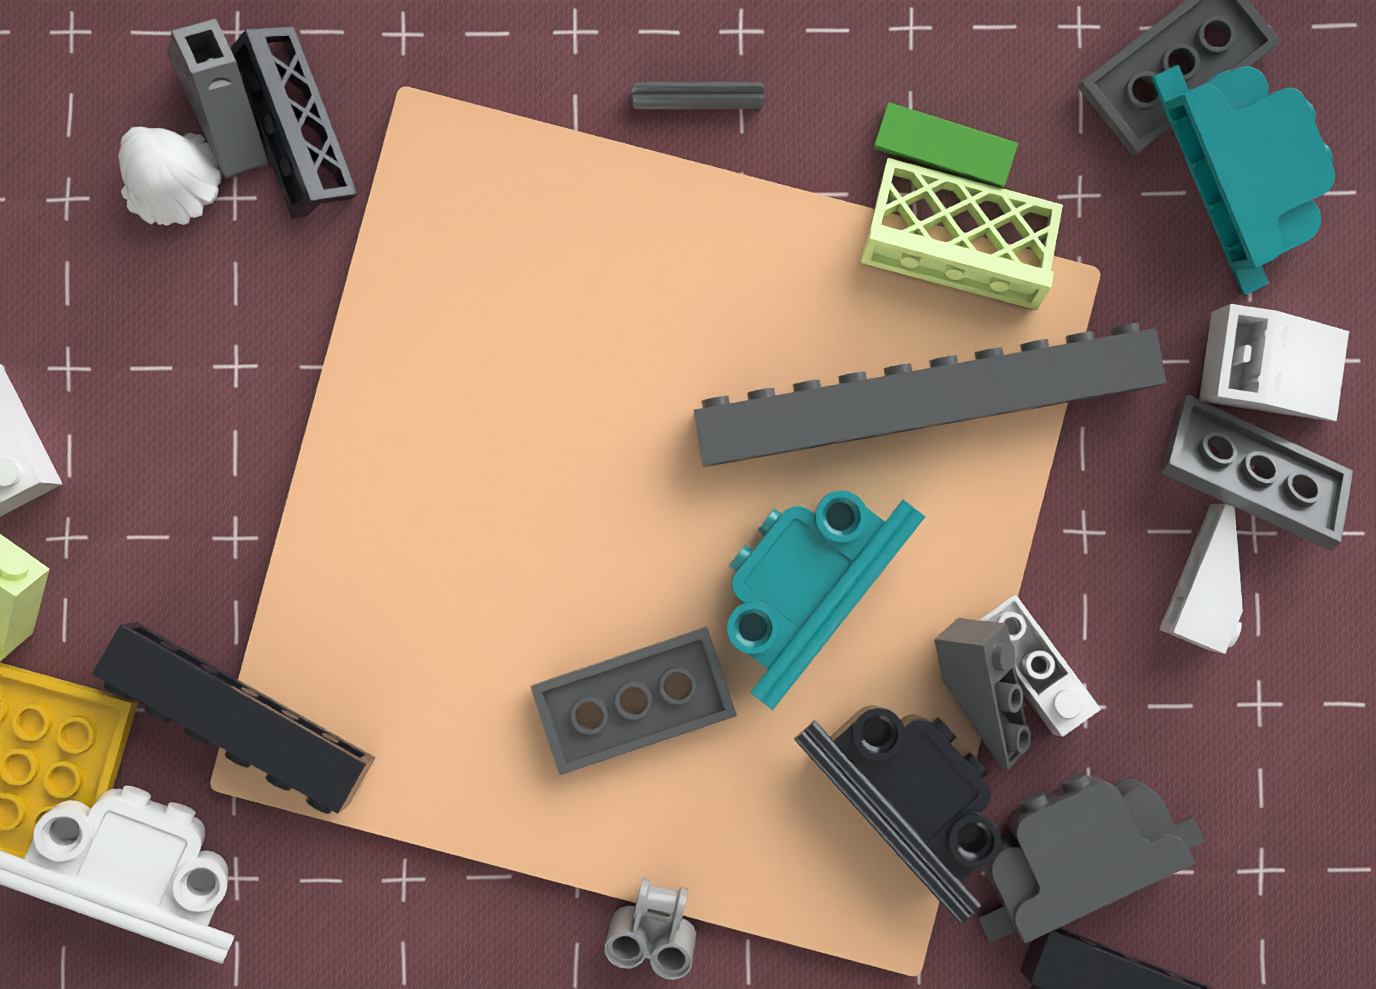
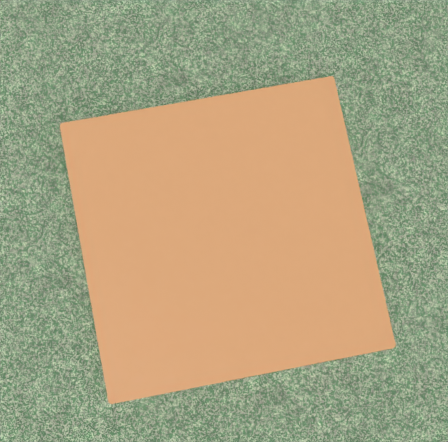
[210,87,1100,976]

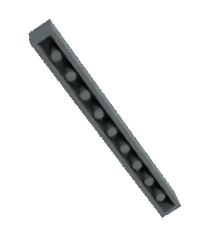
[694,323,1166,467]

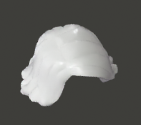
[118,127,223,226]

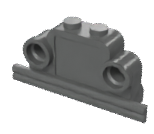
[977,772,1205,944]

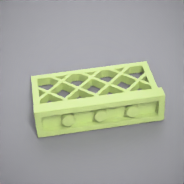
[860,158,1063,310]

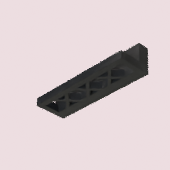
[230,27,358,219]

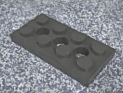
[1077,0,1281,157]
[1160,395,1353,551]
[530,626,737,775]

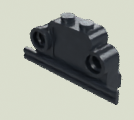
[794,705,1002,925]

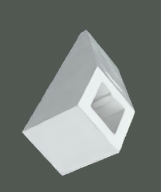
[980,594,1101,737]

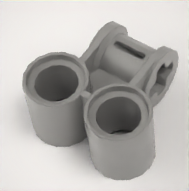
[605,878,696,980]

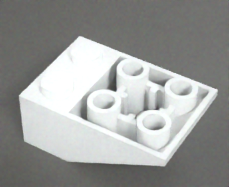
[1199,304,1349,422]

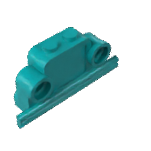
[1151,65,1335,295]
[727,490,925,710]

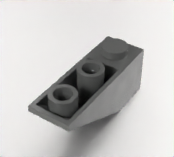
[167,19,268,179]
[934,618,1031,770]

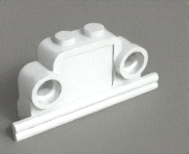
[0,786,234,964]

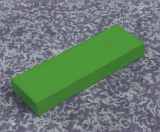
[873,102,1018,189]

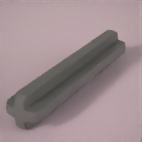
[631,82,765,109]

